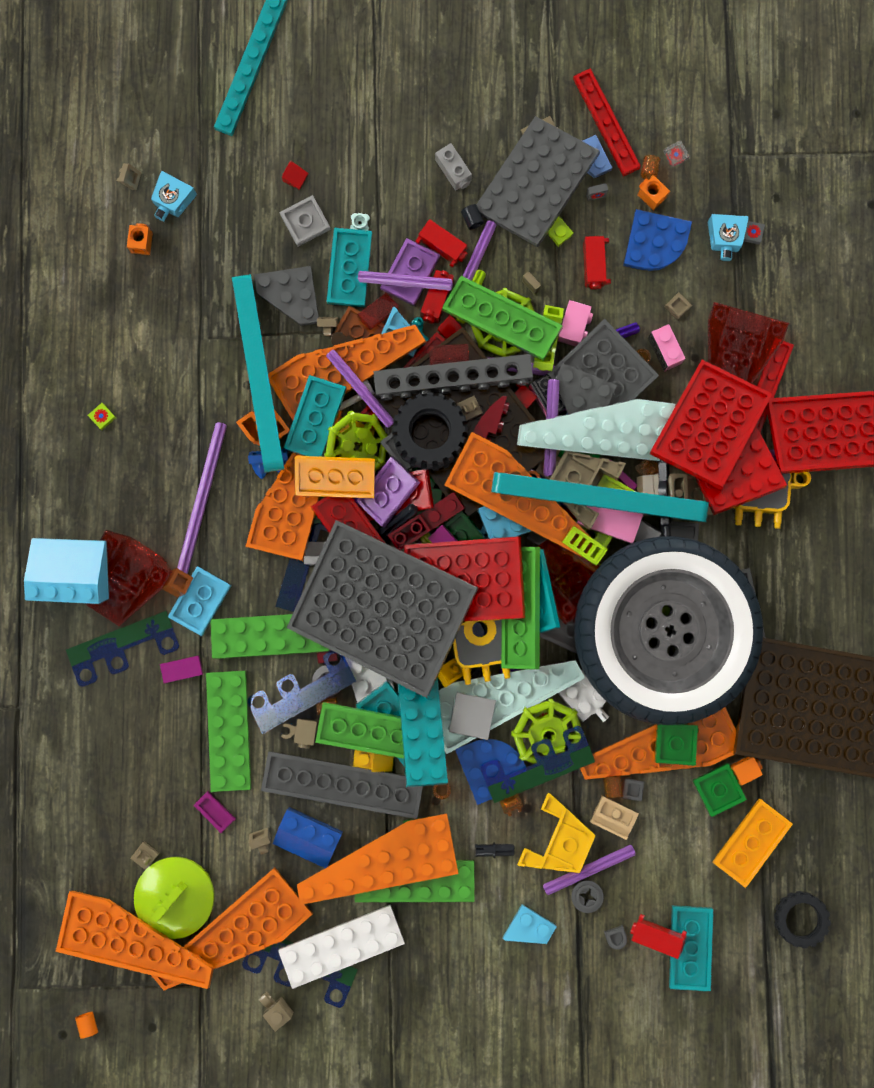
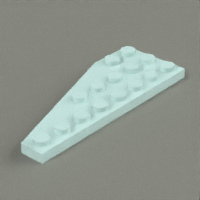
[517,399,675,461]
[439,660,585,754]

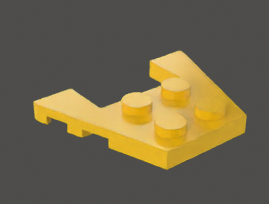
[517,793,596,873]

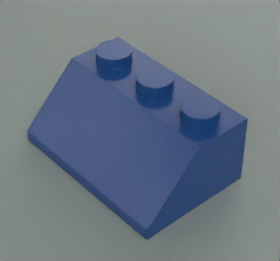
[273,807,343,868]

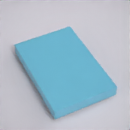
[168,566,232,636]

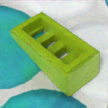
[562,526,608,565]

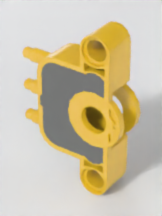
[734,472,811,529]
[453,619,510,685]

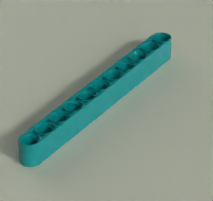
[232,274,284,473]
[491,472,709,522]

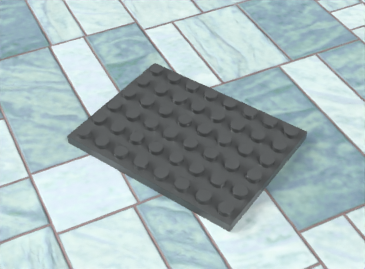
[287,520,479,698]

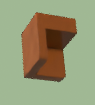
[160,568,193,597]

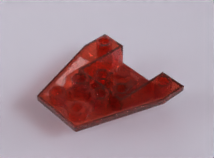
[708,302,789,384]
[87,530,172,626]
[537,539,600,625]

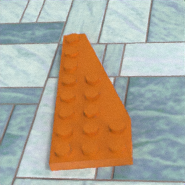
[268,325,426,420]
[246,410,343,561]
[444,432,593,559]
[580,707,736,780]
[297,813,458,905]
[151,867,313,990]
[56,890,214,989]

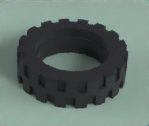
[774,891,831,948]

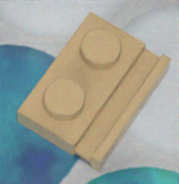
[590,796,639,840]

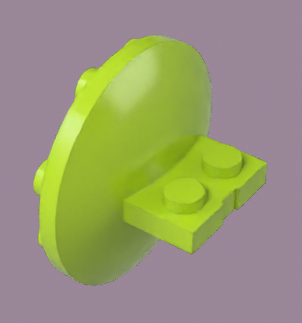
[134,857,215,939]

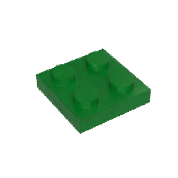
[655,724,698,766]
[692,763,747,817]

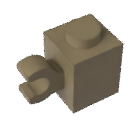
[281,718,319,749]
[259,991,294,1032]

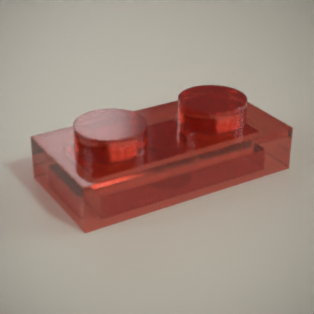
[429,344,469,365]

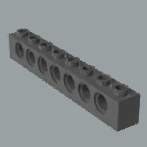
[373,354,533,400]

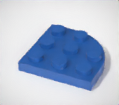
[623,209,692,271]
[455,739,527,805]

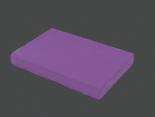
[380,238,440,306]
[356,457,420,527]

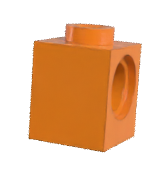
[638,175,670,211]
[127,223,153,255]
[730,756,763,786]

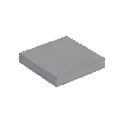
[279,195,331,247]
[449,692,496,740]

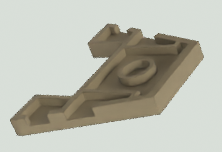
[549,451,626,530]

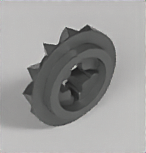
[572,880,603,913]

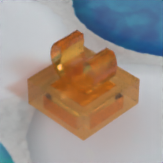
[634,460,659,476]
[500,792,523,816]

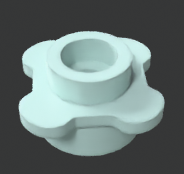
[350,213,370,231]

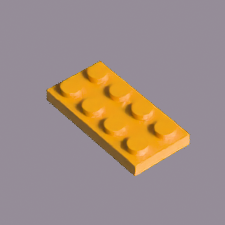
[295,456,375,498]
[712,799,793,888]

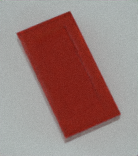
[357,293,399,330]

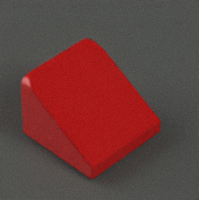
[282,161,308,190]
[437,315,462,339]

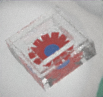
[663,140,690,167]

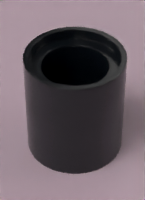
[461,204,484,230]

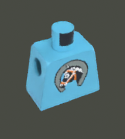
[151,171,197,222]
[708,214,748,261]

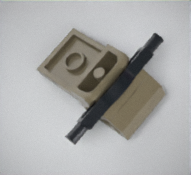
[637,460,718,536]

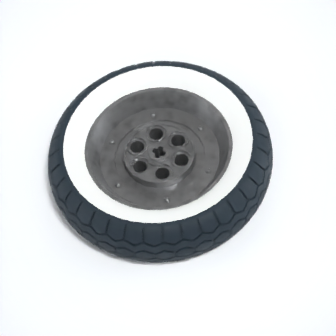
[574,536,763,725]

